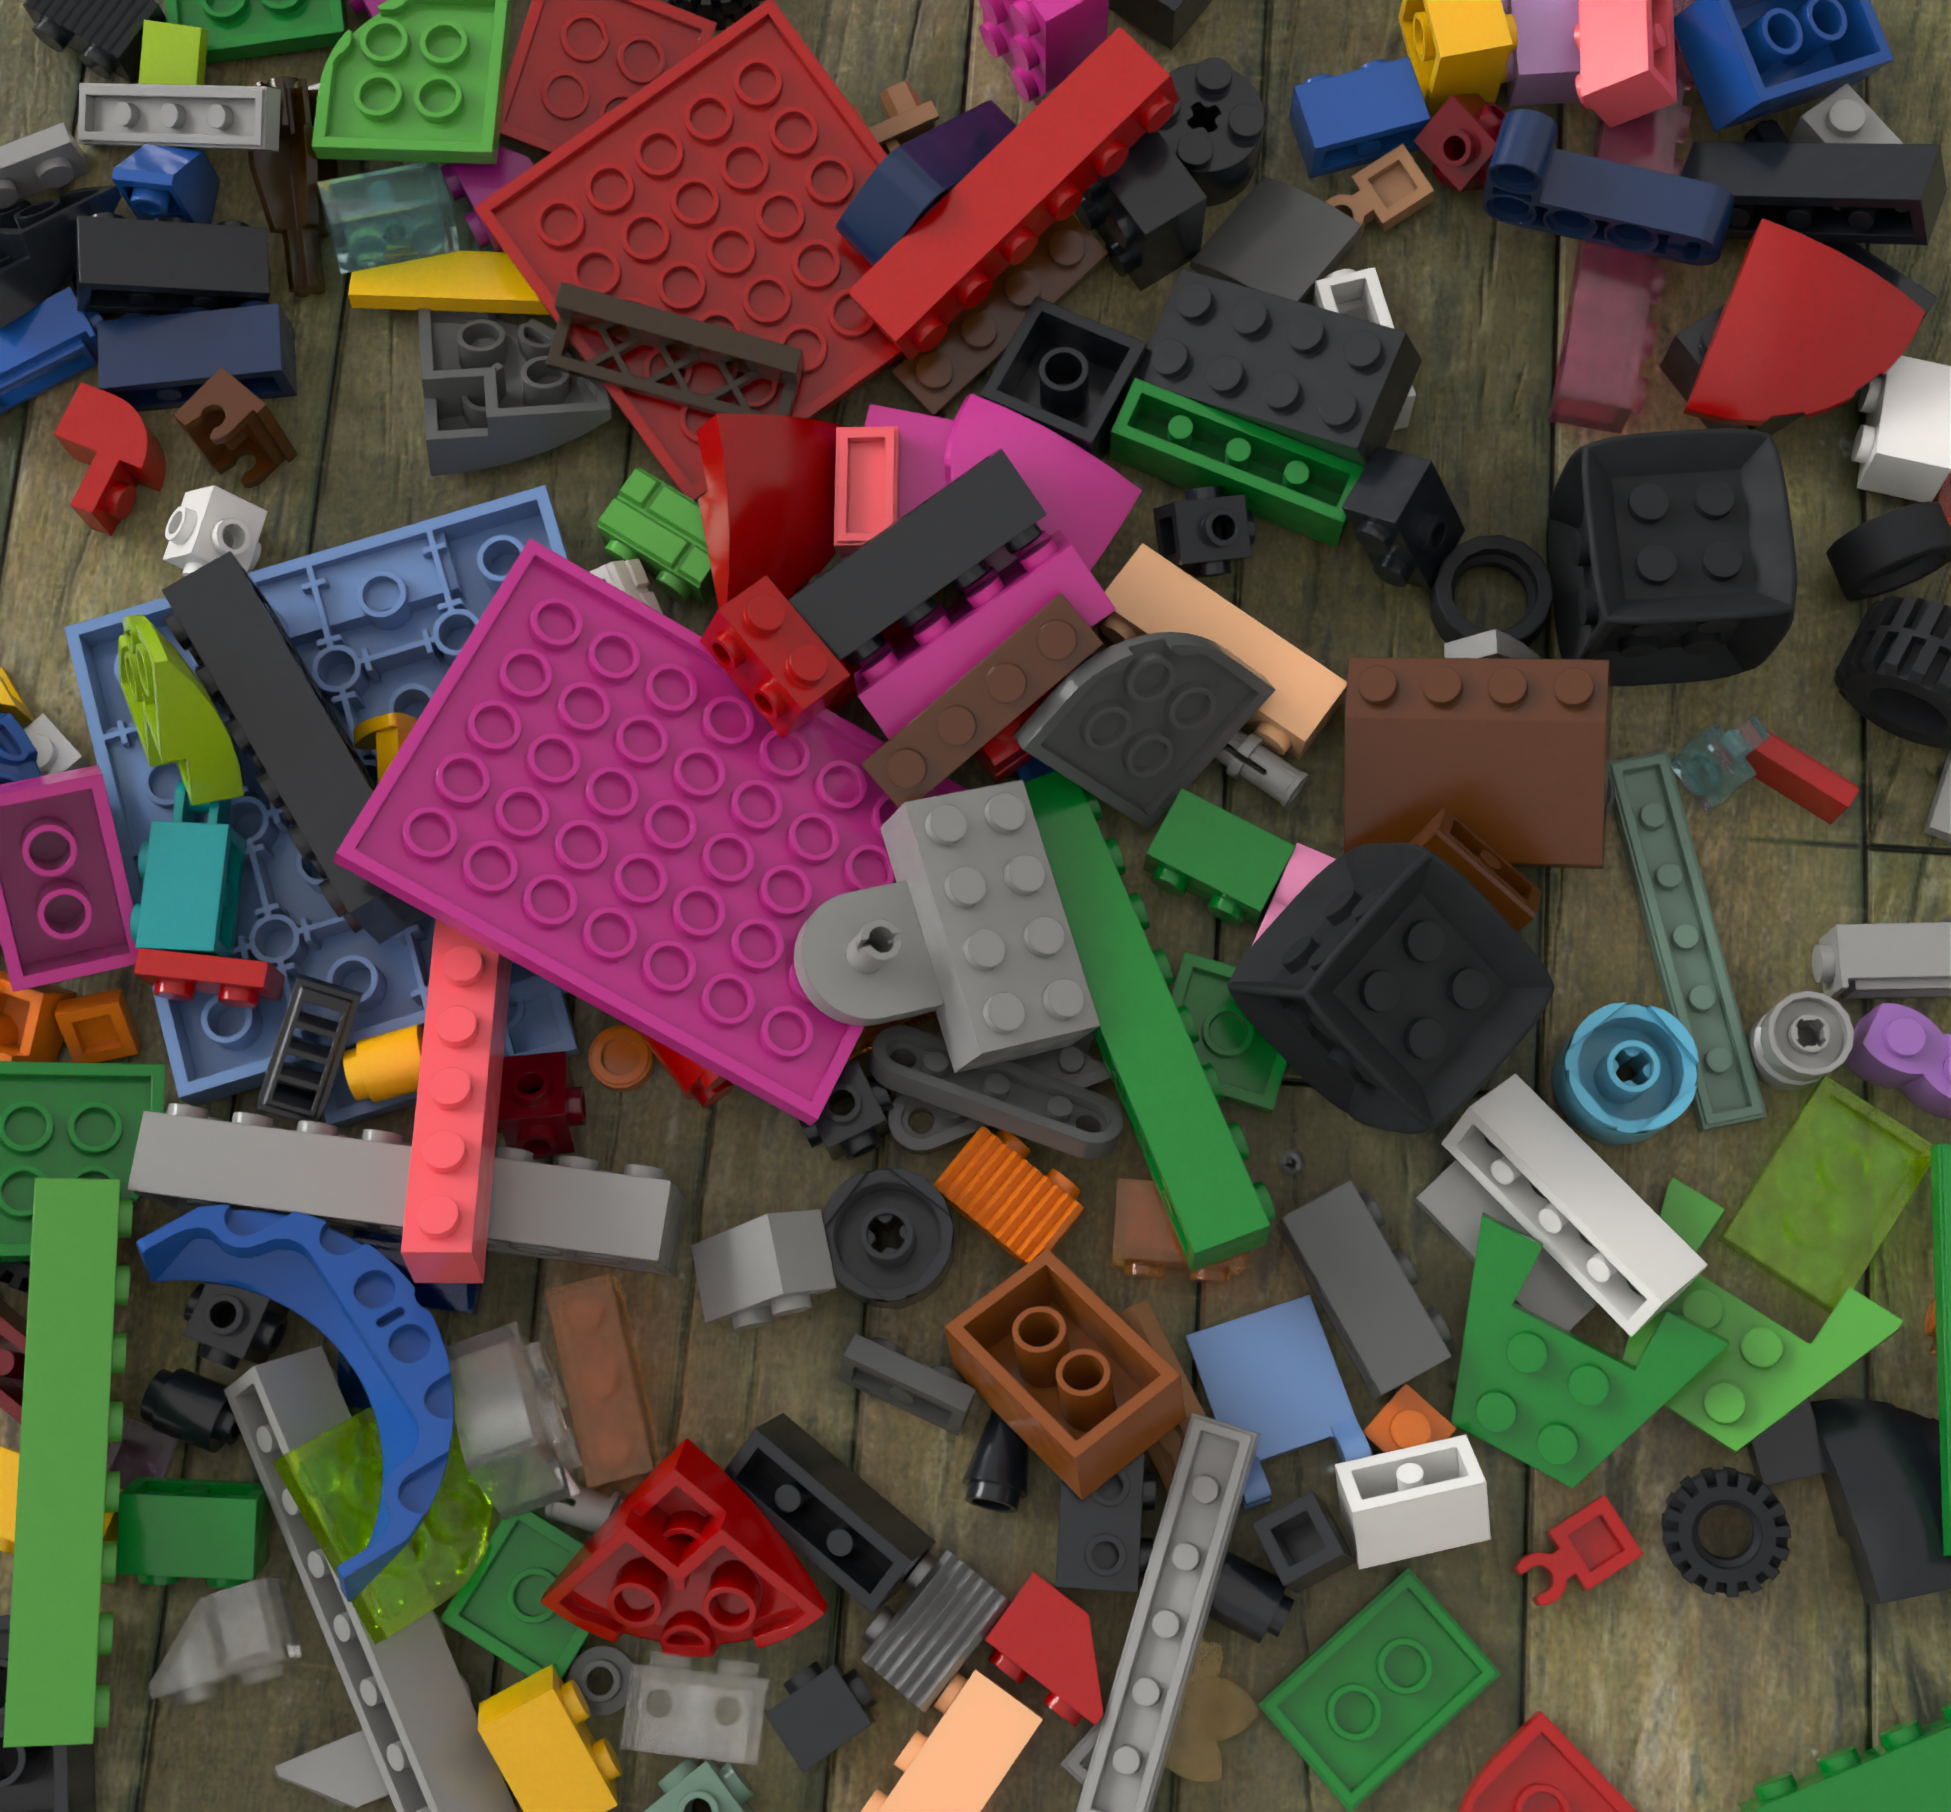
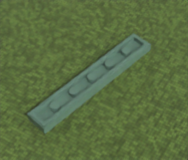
[1609,750,1767,1133]

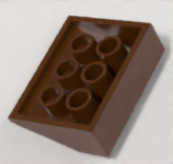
[1344,657,1613,869]

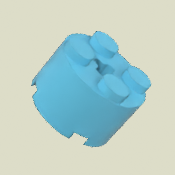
[1551,1002,1699,1146]

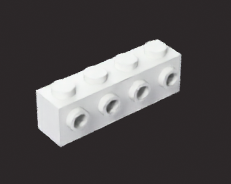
[1441,1073,1708,1337]

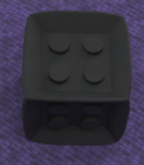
[1548,428,1797,686]
[1228,842,1555,1134]

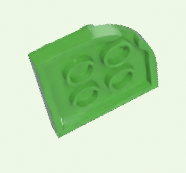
[312,0,513,164]

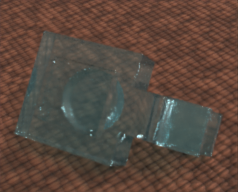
[1671,715,1771,813]

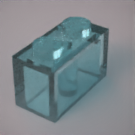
[317,162,459,274]

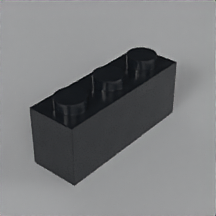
[75,212,270,315]
[724,1413,936,1614]

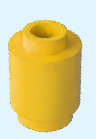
[343,1024,424,1103]

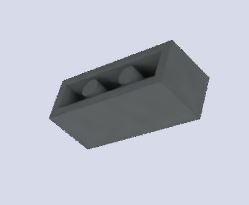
[1276,1180,1452,1400]

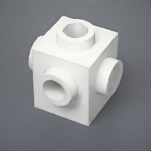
[163,485,268,577]

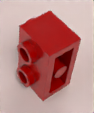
[700,575,850,739]

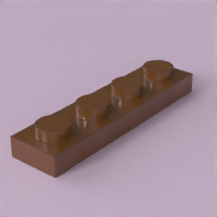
[892,214,1109,417]
[861,593,1103,808]

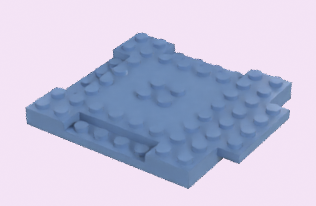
[64,485,581,1128]

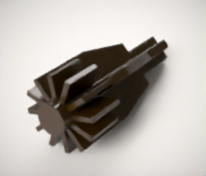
[248,76,338,297]

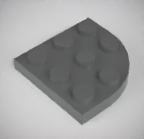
[1014,632,1276,830]

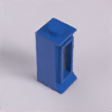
[0,287,106,414]

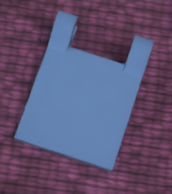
[1185,1294,1373,1511]

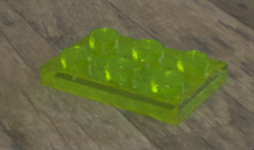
[1718,1076,1934,1314]

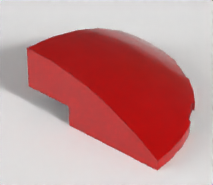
[1683,218,1926,426]
[697,413,845,609]
[540,1438,828,1657]

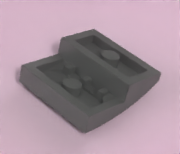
[1190,177,1362,303]

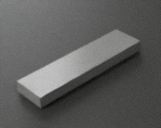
[78,83,281,152]

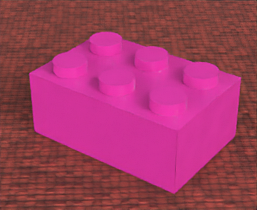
[979,0,1109,106]
[0,765,138,992]

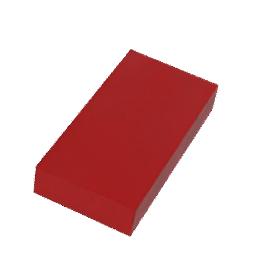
[1722,721,1860,825]

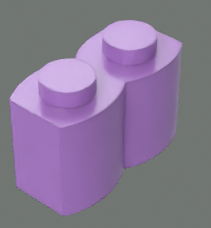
[1844,1003,1951,1119]

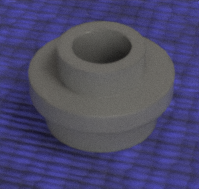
[568,1646,637,1716]

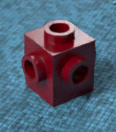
[1413,93,1507,192]
[497,1051,586,1159]

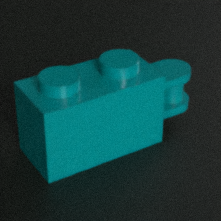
[130,780,247,958]

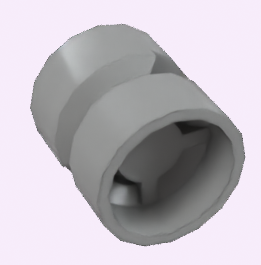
[1746,991,1854,1092]

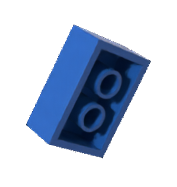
[1674,0,1894,132]

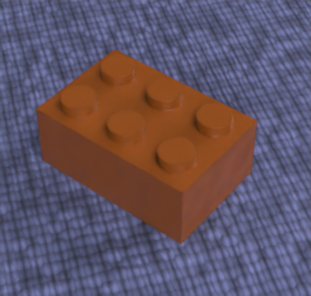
[944,1249,1186,1501]

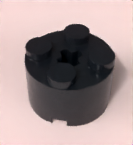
[1158,58,1265,206]
[822,1168,956,1310]

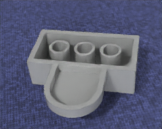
[794,780,1100,1074]

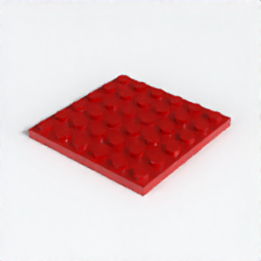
[474,0,966,503]

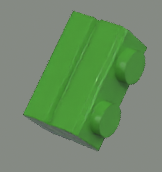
[597,467,716,605]

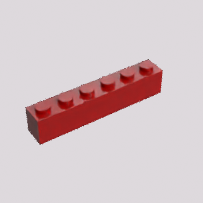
[847,26,1179,361]

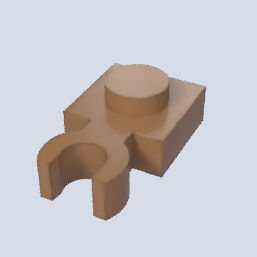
[1325,144,1436,242]

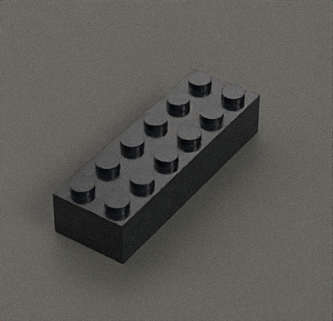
[162,551,428,944]

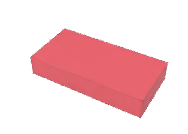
[834,426,900,553]

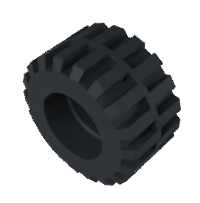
[1834,596,1951,750]

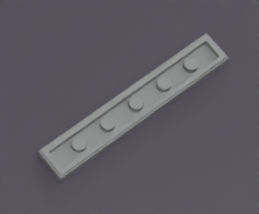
[1076,1413,1261,1812]

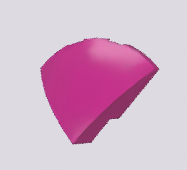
[944,393,1142,573]

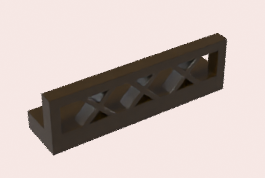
[546,282,805,416]

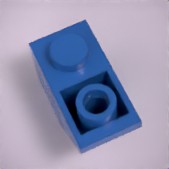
[112,144,220,224]

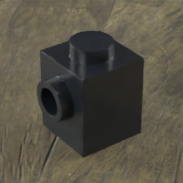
[765,1661,878,1773]

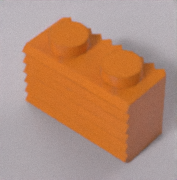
[933,1125,1085,1267]

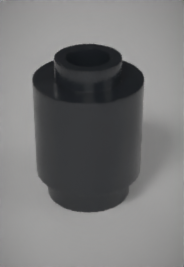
[140,1368,241,1453]
[1208,1552,1294,1644]

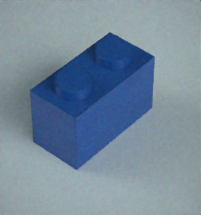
[1289,57,1431,179]

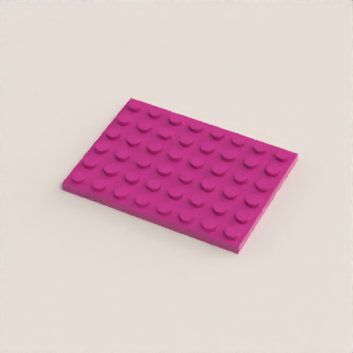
[333,538,967,1126]

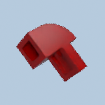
[53,382,166,536]

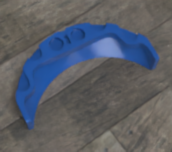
[136,1205,454,1602]

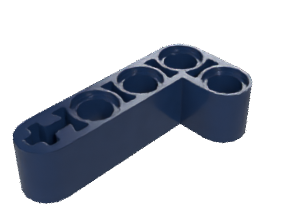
[835,100,1017,266]
[1483,109,1735,266]

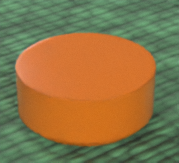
[588,1025,655,1092]

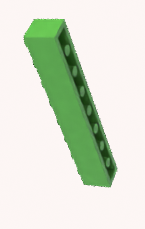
[3,1178,133,1748]

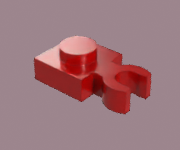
[1512,1495,1644,1606]

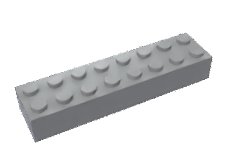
[127,1103,687,1277]

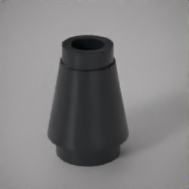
[962,1409,1028,1513]

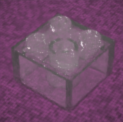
[445,1321,585,1520]

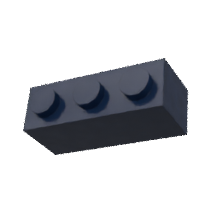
[97,300,297,412]

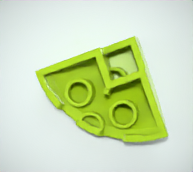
[118,614,244,806]

